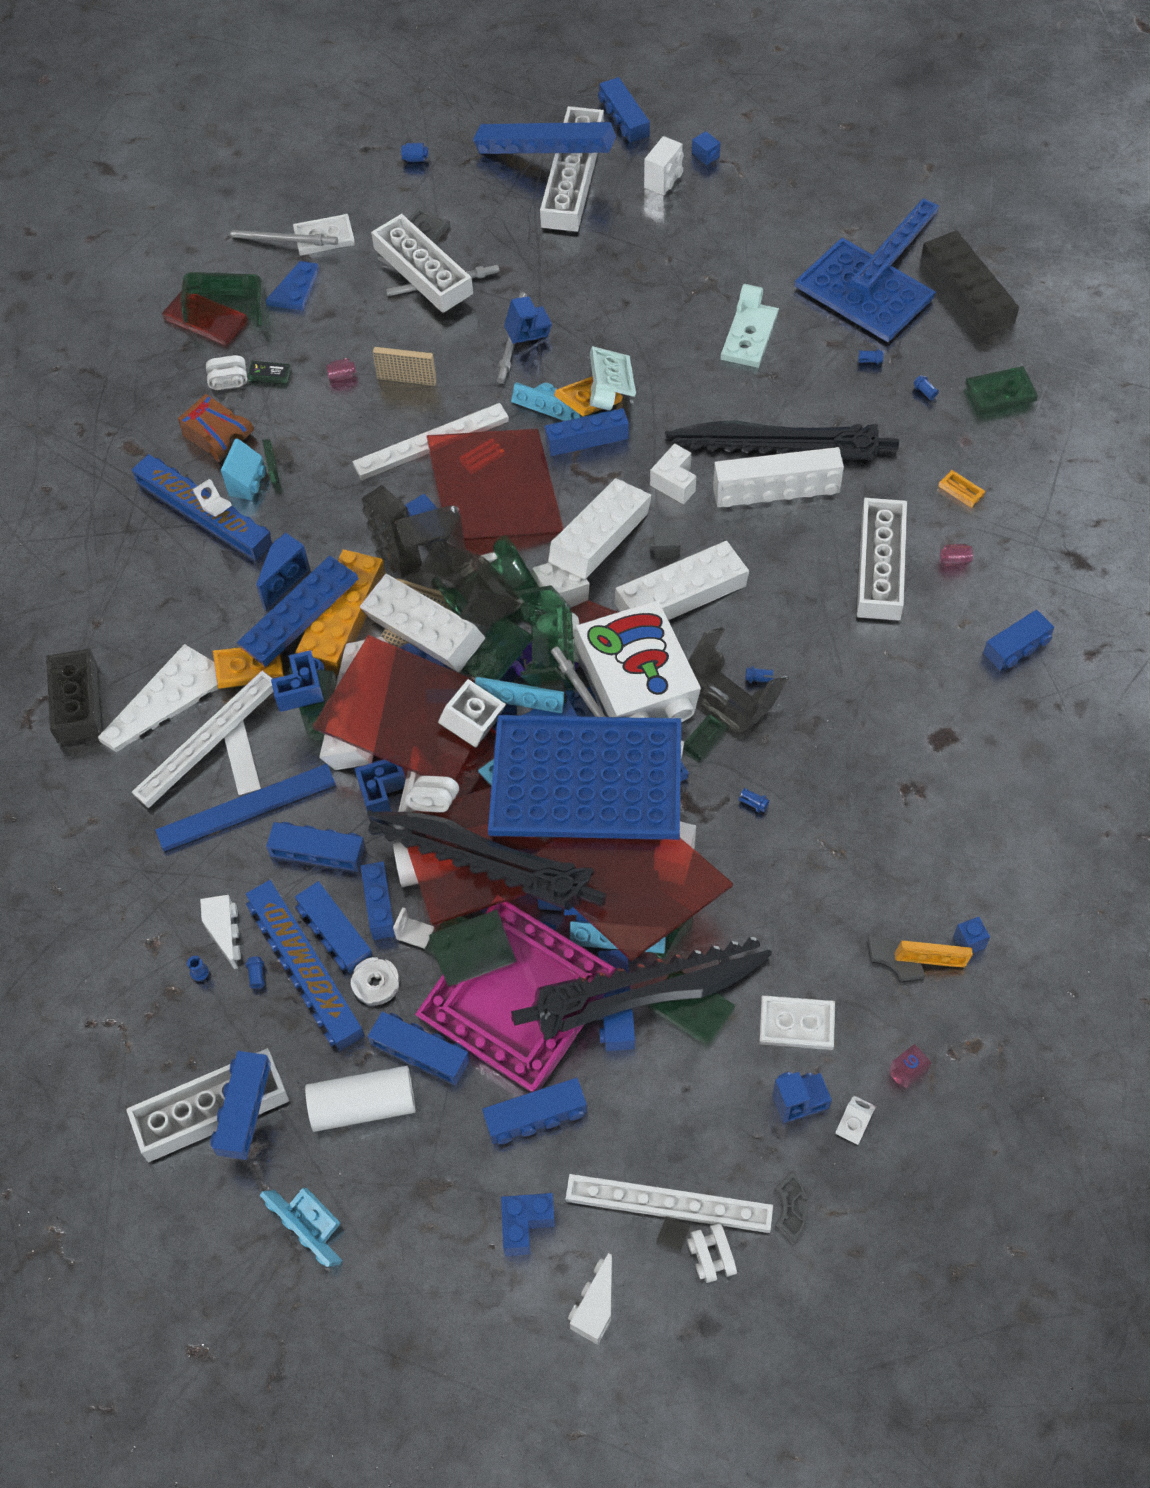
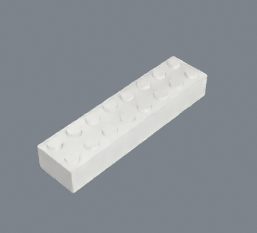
[540,106,604,232]

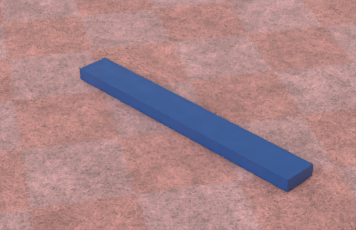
[850,198,939,293]
[155,764,336,852]

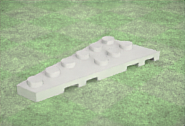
[98,644,219,752]

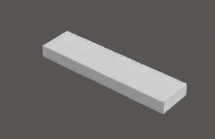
[224,720,261,797]

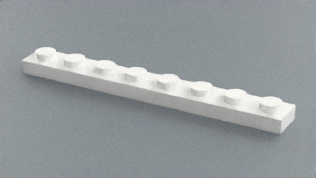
[353,403,509,481]
[132,671,273,808]
[565,1174,773,1233]

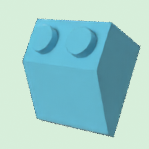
[221,439,267,501]

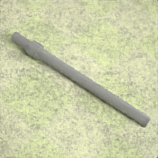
[231,230,338,246]
[386,265,500,297]
[497,292,527,384]
[551,646,606,717]

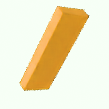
[894,940,973,968]

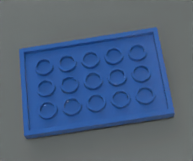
[795,238,936,342]

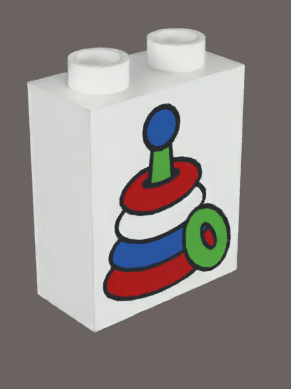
[573,600,701,722]

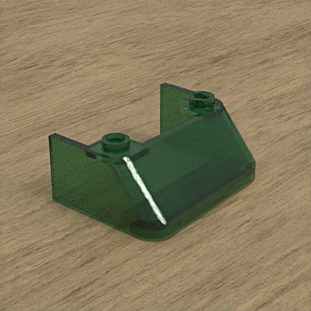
[181,272,264,325]
[517,585,575,689]

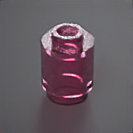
[326,358,356,381]
[940,544,973,566]

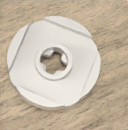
[351,957,400,1007]

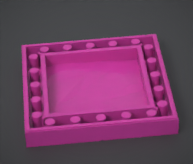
[415,896,616,1092]

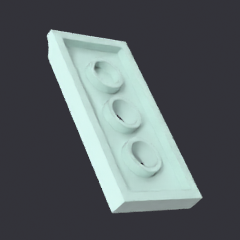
[721,284,779,368]
[590,346,636,411]

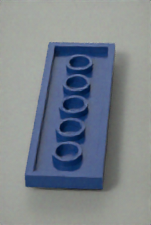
[237,555,359,667]

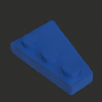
[265,261,319,311]

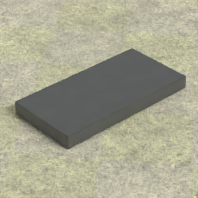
[377,208,450,267]

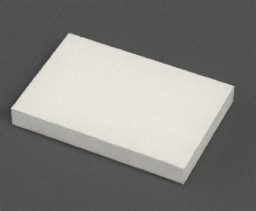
[293,214,355,255]
[759,996,835,1050]

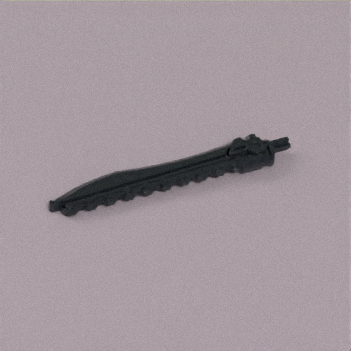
[665,420,899,461]
[367,810,607,911]
[511,937,772,1040]

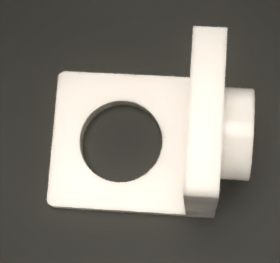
[193,479,232,516]
[393,907,435,949]
[836,1096,876,1145]

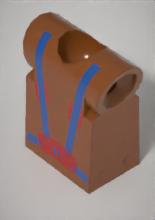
[178,394,254,463]

